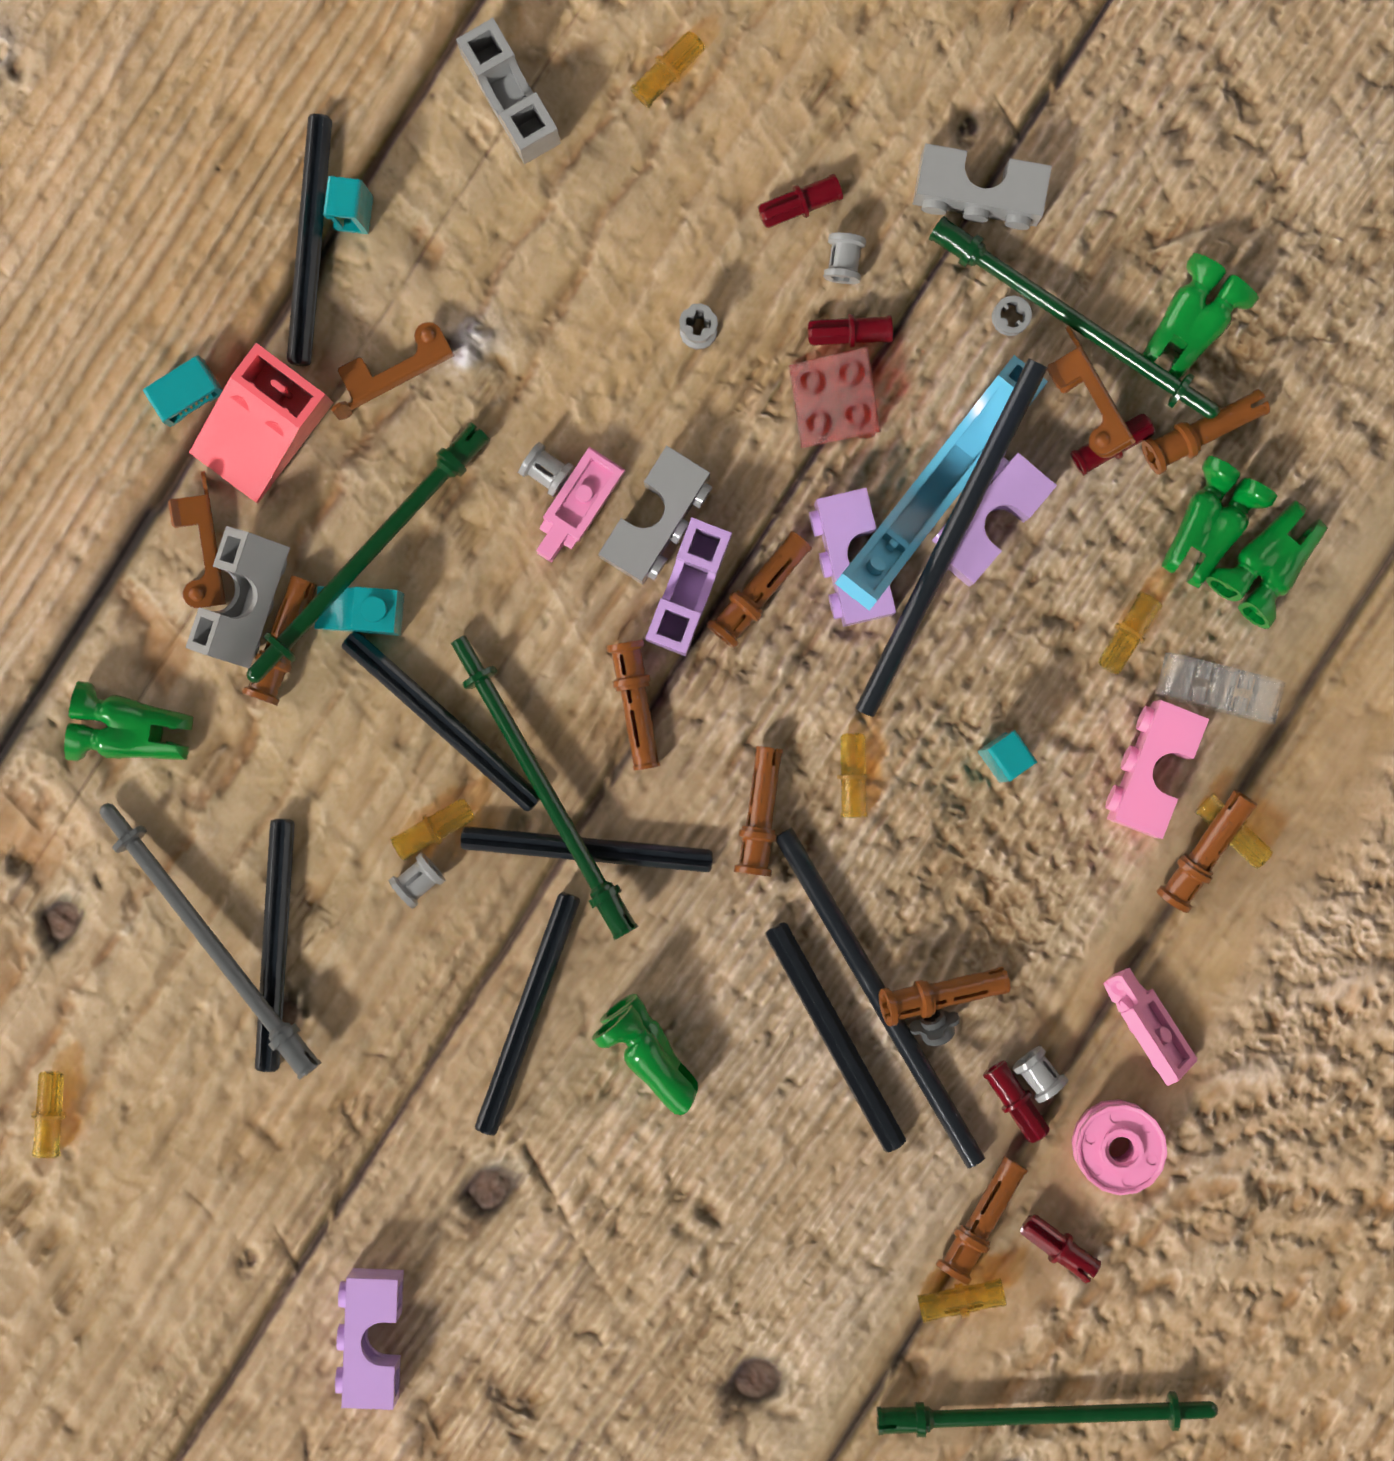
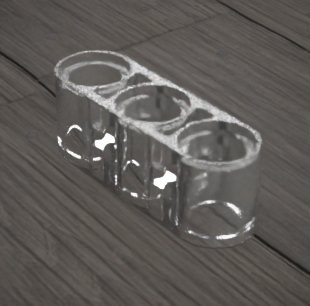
[1155,653,1286,724]

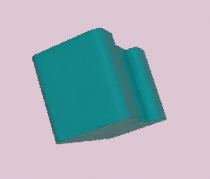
[323,176,373,234]
[143,355,223,427]
[977,730,1037,783]

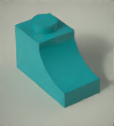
[314,586,404,636]

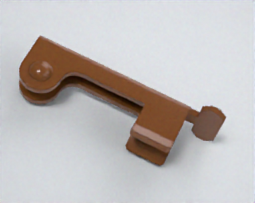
[331,322,454,420]
[1047,326,1136,458]
[168,471,226,608]

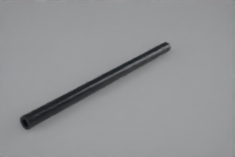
[855,358,1048,717]
[776,827,985,1168]

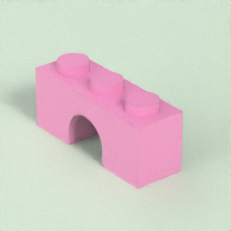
[1105,700,1209,839]

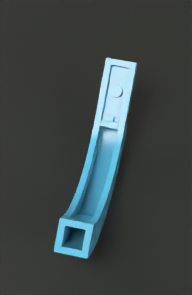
[834,355,1048,611]

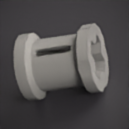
[823,232,866,284]
[679,303,718,350]
[518,442,575,498]
[388,852,446,909]
[1012,1046,1068,1103]

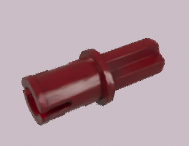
[758,174,843,228]
[807,314,893,348]
[1070,414,1155,476]
[983,1060,1050,1143]
[1020,1214,1101,1284]

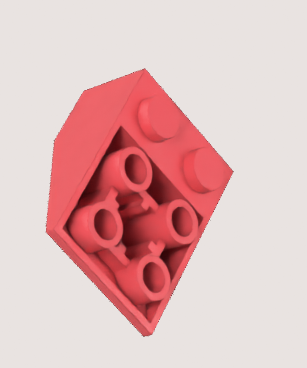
[189,343,334,504]

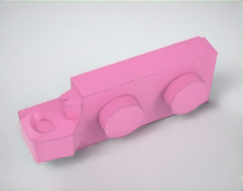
[536,447,625,563]
[1103,968,1198,1086]

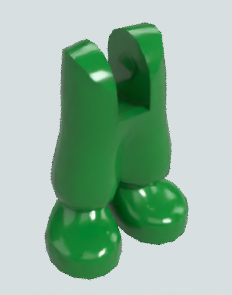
[1142,253,1259,379]
[1161,456,1278,589]
[1206,500,1328,629]
[64,681,194,762]
[592,994,698,1115]

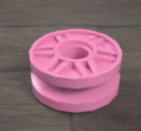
[1071,1099,1167,1195]

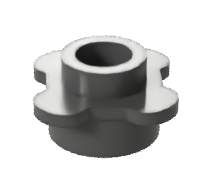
[909,1008,960,1046]

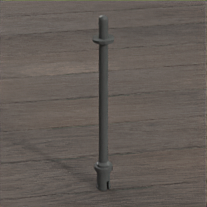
[99,803,322,1080]

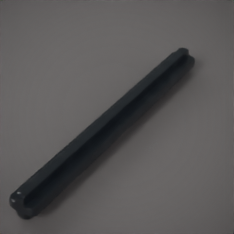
[287,114,332,366]
[341,631,540,811]
[255,819,295,1072]
[460,827,713,872]
[475,892,580,1136]
[765,922,906,1152]

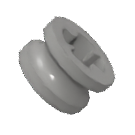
[992,295,1032,336]

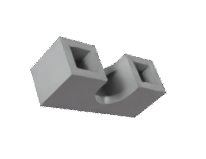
[456,18,561,164]
[912,143,1052,230]
[598,445,713,585]
[185,526,290,668]

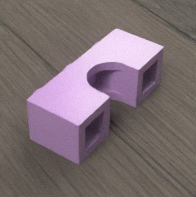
[930,453,1057,587]
[809,488,896,627]
[645,517,732,656]
[335,1268,404,1410]

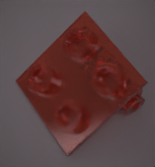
[789,347,881,448]

